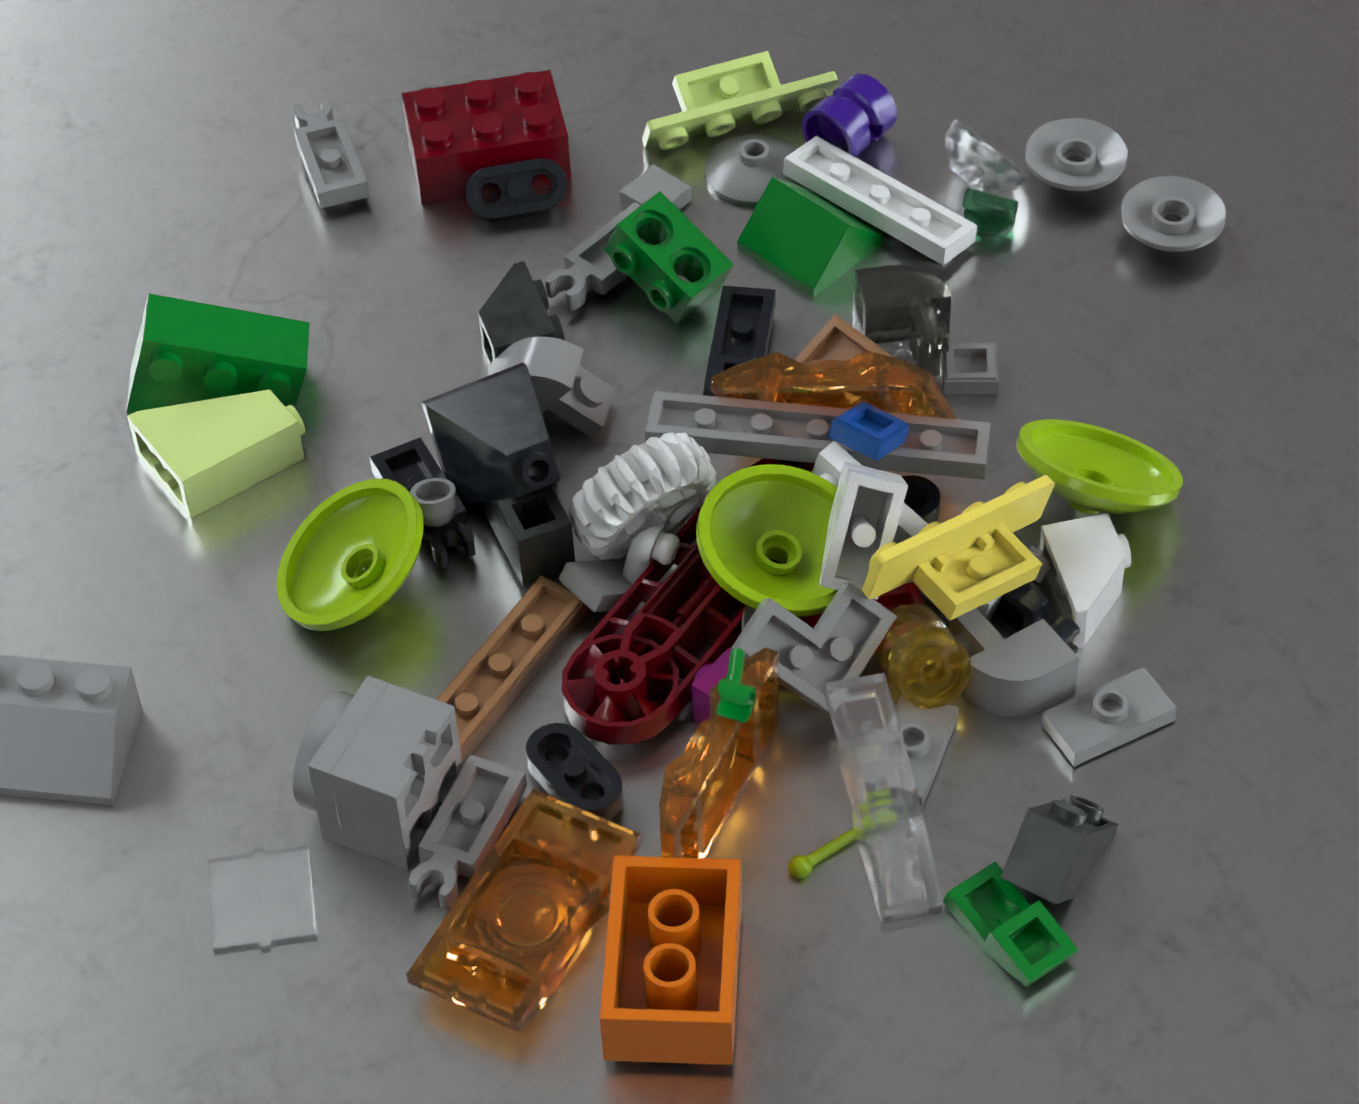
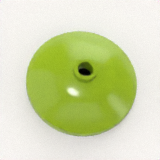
[1016,419,1183,515]
[696,464,838,617]
[276,478,424,631]

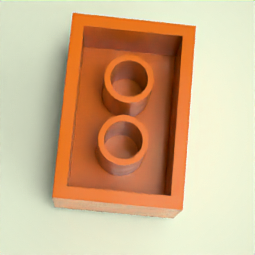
[600,855,742,1065]

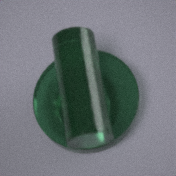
[962,188,1019,238]

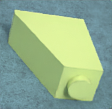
[127,389,306,518]

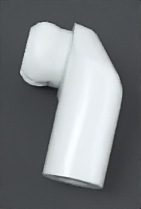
[622,525,680,584]

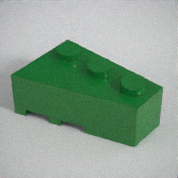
[126,293,310,413]

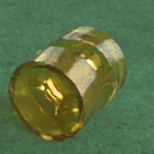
[874,604,972,709]

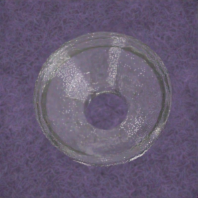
[945,119,1029,195]

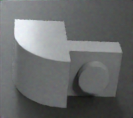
[487,337,615,437]
[946,608,1079,717]

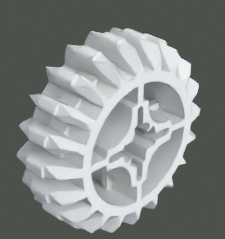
[567,432,718,560]

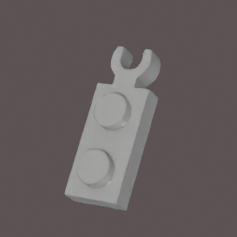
[294,98,370,209]
[545,202,652,311]
[409,754,527,910]

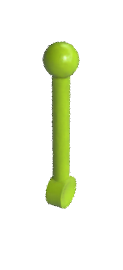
[787,803,895,879]

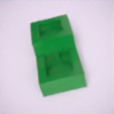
[942,861,1078,987]

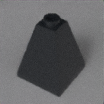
[421,362,561,504]

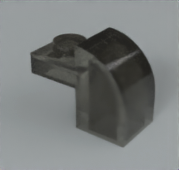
[854,265,952,379]

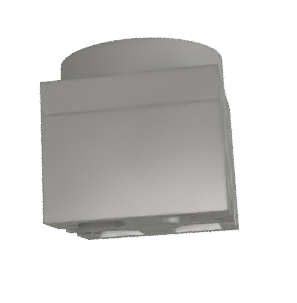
[293,675,463,870]

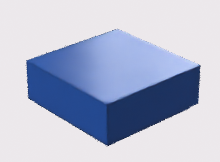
[828,401,910,461]

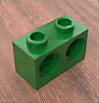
[604,191,734,324]

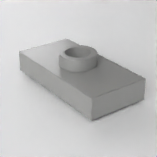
[1042,667,1177,766]
[864,691,958,811]

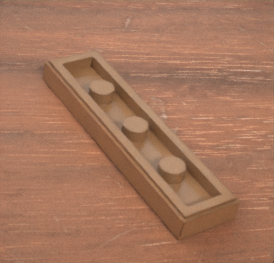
[436,575,590,764]

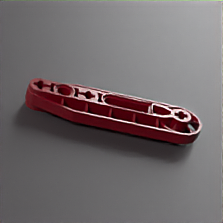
[562,458,815,745]

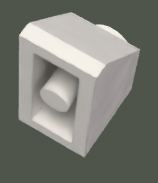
[819,461,908,600]
[1039,513,1131,648]

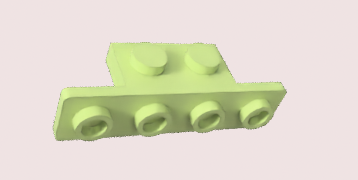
[642,51,838,150]

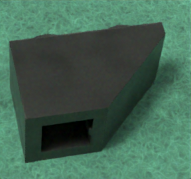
[478,261,565,366]
[481,484,575,586]
[1000,795,1119,904]

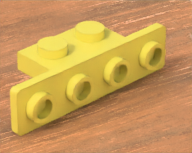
[861,475,1055,621]

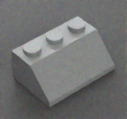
[0,655,143,806]

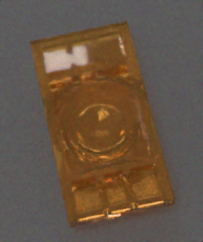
[710,350,957,419]
[659,647,779,858]
[406,789,641,1032]

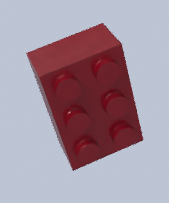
[401,70,572,205]

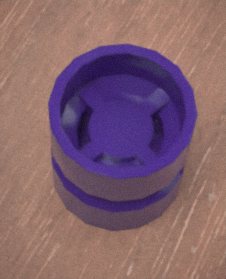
[802,73,897,157]

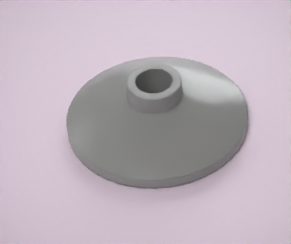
[1025,117,1128,191]
[704,133,801,207]
[1120,175,1226,252]

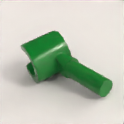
[716,648,756,723]

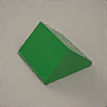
[737,177,884,298]

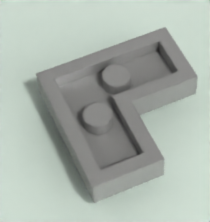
[731,582,897,716]

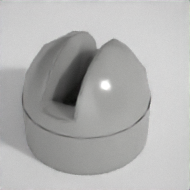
[410,478,457,527]

